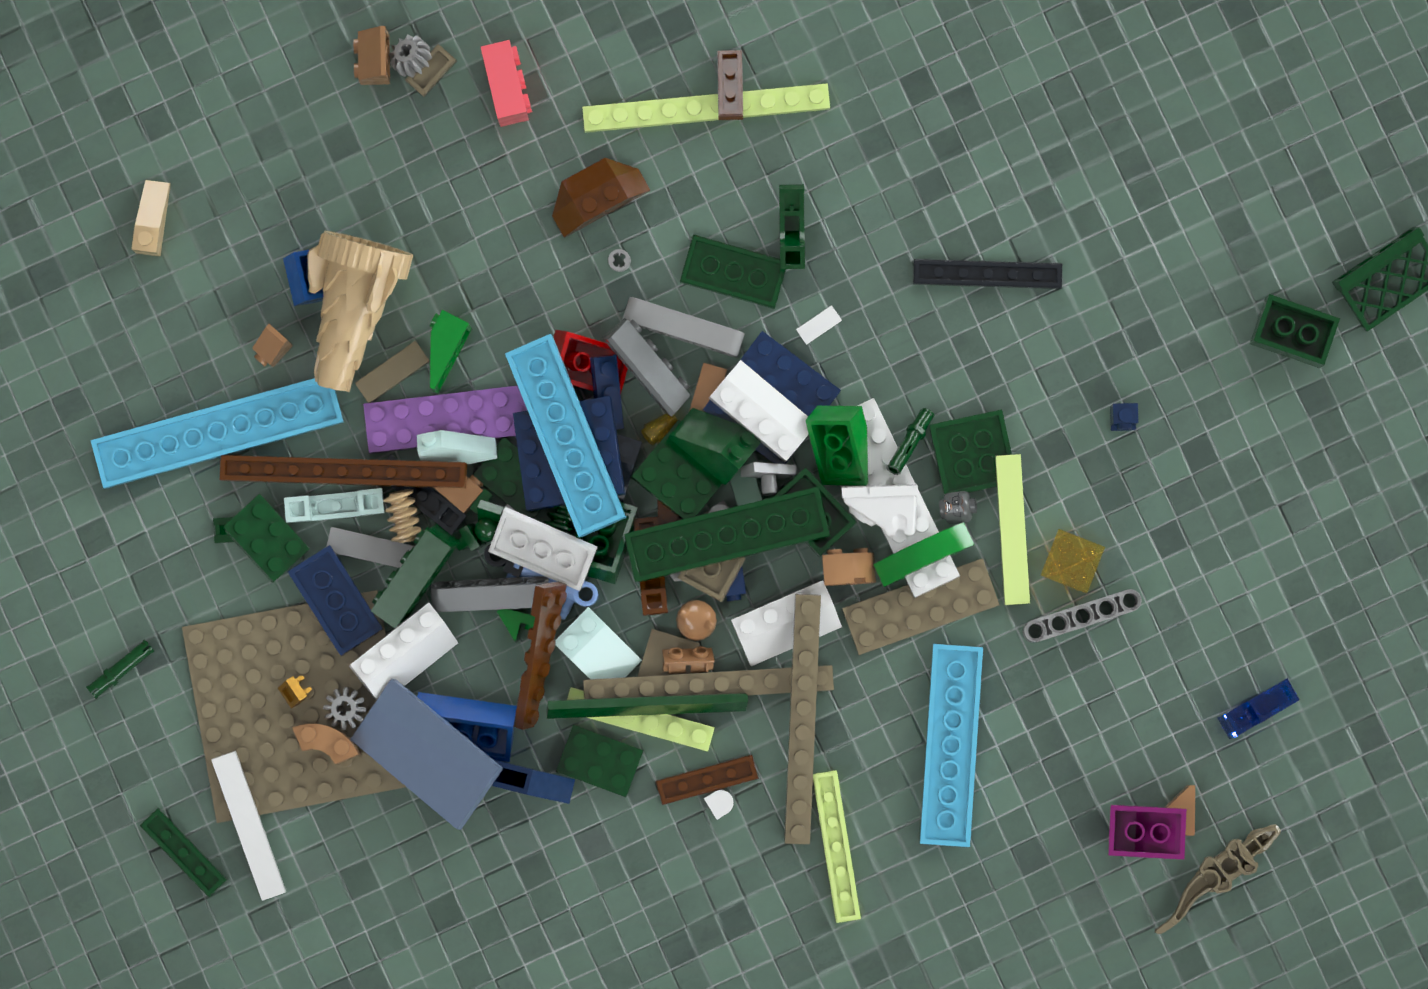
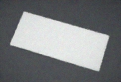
[796,305,842,345]

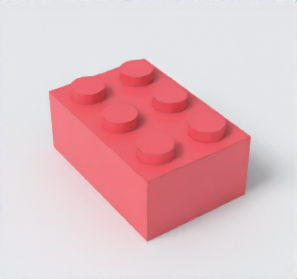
[481,40,532,127]

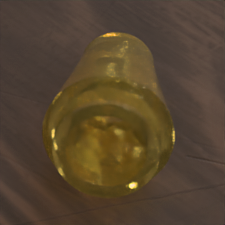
[641,414,678,446]

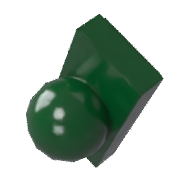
[474,500,504,542]

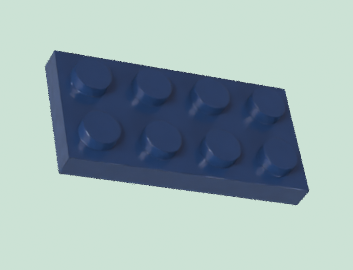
[288,545,383,656]

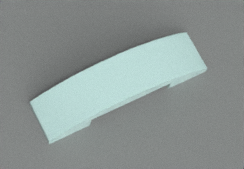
[284,488,385,523]

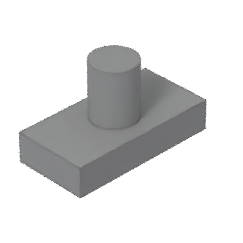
[740,462,796,496]

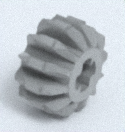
[388,34,432,78]
[323,687,366,730]

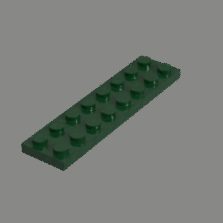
[624,487,830,583]

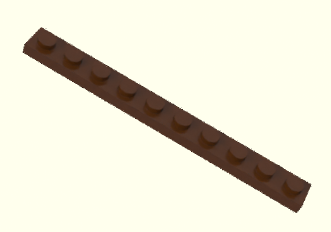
[219,455,467,488]

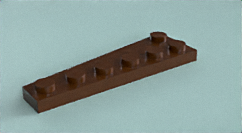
[514,581,567,730]

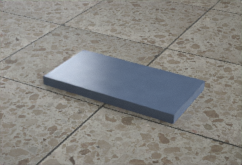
[350,679,503,830]

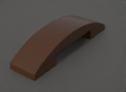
[634,516,668,616]

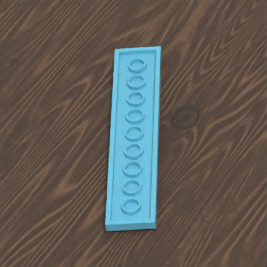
[90,378,344,489]

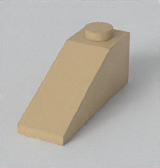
[132,180,170,256]

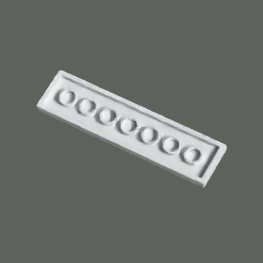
[857,398,960,598]

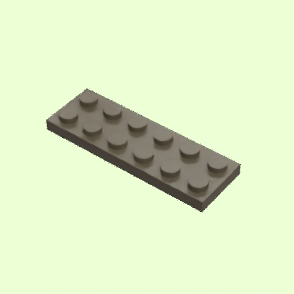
[842,558,999,655]

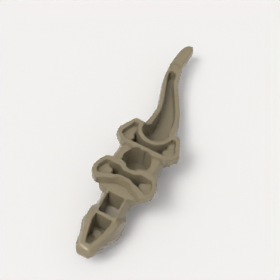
[1155,824,1281,934]

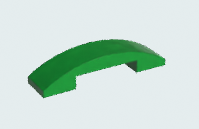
[873,522,974,587]

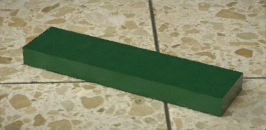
[140,808,228,897]

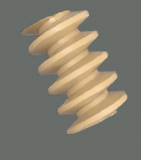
[383,489,421,543]

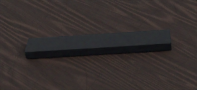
[913,259,1062,289]

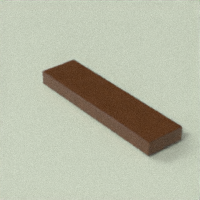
[656,755,759,805]

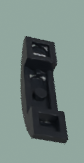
[386,454,467,535]

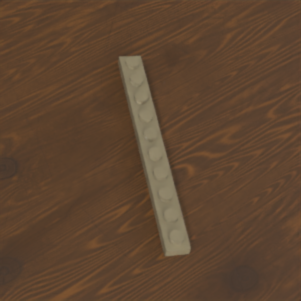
[784,594,821,844]
[583,665,834,699]

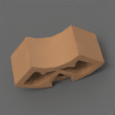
[822,548,876,586]
[293,724,361,764]

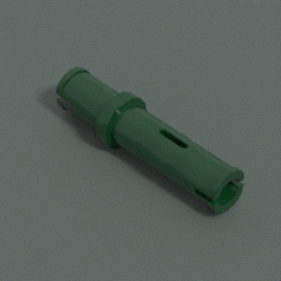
[886,408,935,475]
[86,639,155,699]

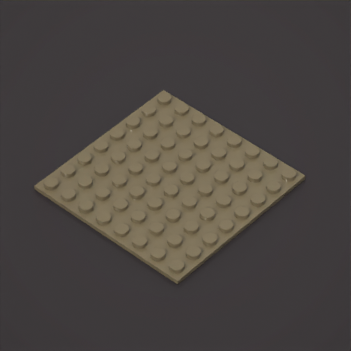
[182,590,406,823]

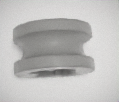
[608,249,631,272]

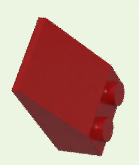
[553,330,628,394]

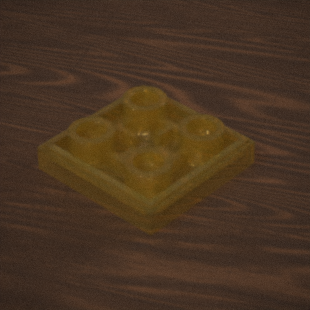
[1040,529,1105,594]

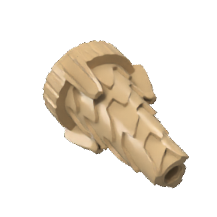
[307,231,413,392]

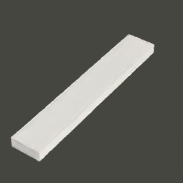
[211,751,286,901]

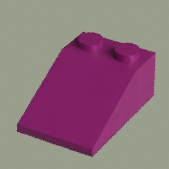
[1108,805,1187,860]

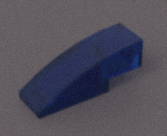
[1217,678,1300,739]

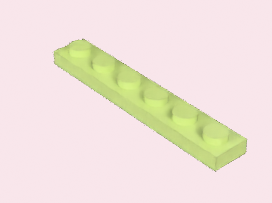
[567,687,715,751]

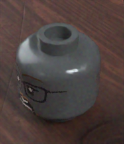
[939,491,977,524]

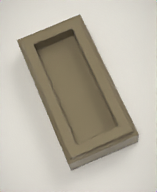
[405,44,457,97]

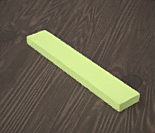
[995,454,1030,605]
[813,770,861,923]

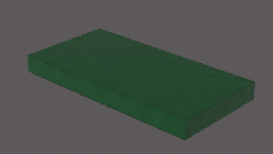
[680,234,786,309]

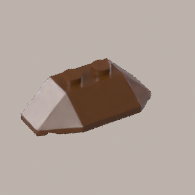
[552,158,651,238]

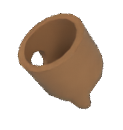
[676,600,717,641]

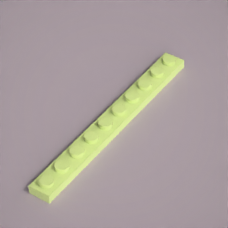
[582,83,830,133]

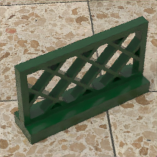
[1332,227,1428,332]

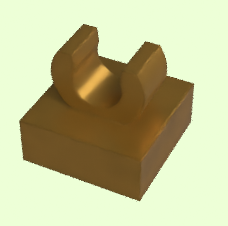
[278,676,312,709]

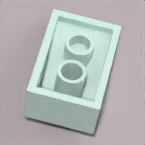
[555,607,642,680]

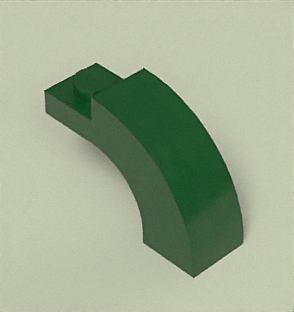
[779,184,805,269]

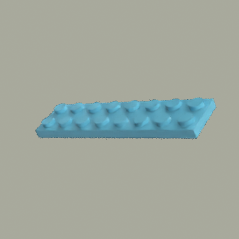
[505,334,626,538]
[919,644,983,847]

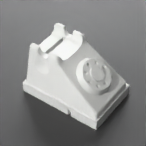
[841,484,918,536]

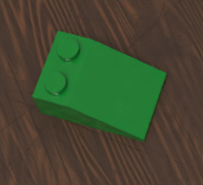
[430,310,472,394]
[805,406,868,486]

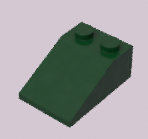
[668,408,761,485]
[575,502,638,584]

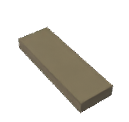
[355,341,430,403]

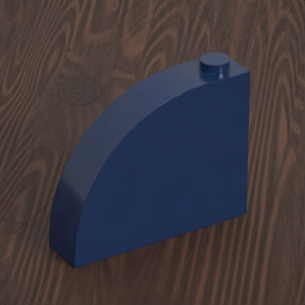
[492,759,575,804]

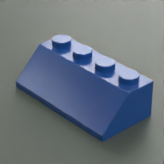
[417,692,517,762]

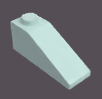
[417,430,497,464]

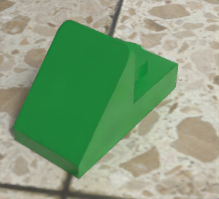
[497,609,535,643]

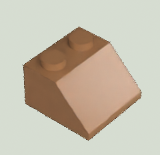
[353,26,390,85]

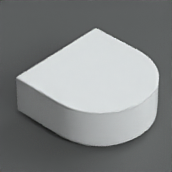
[704,790,734,820]

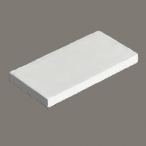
[488,507,597,591]

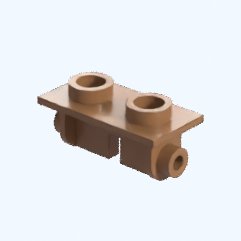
[662,646,714,674]

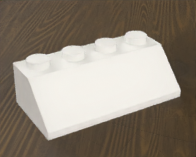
[709,360,809,462]
[731,580,842,666]
[349,603,458,701]

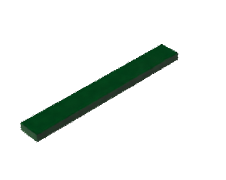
[546,693,748,719]

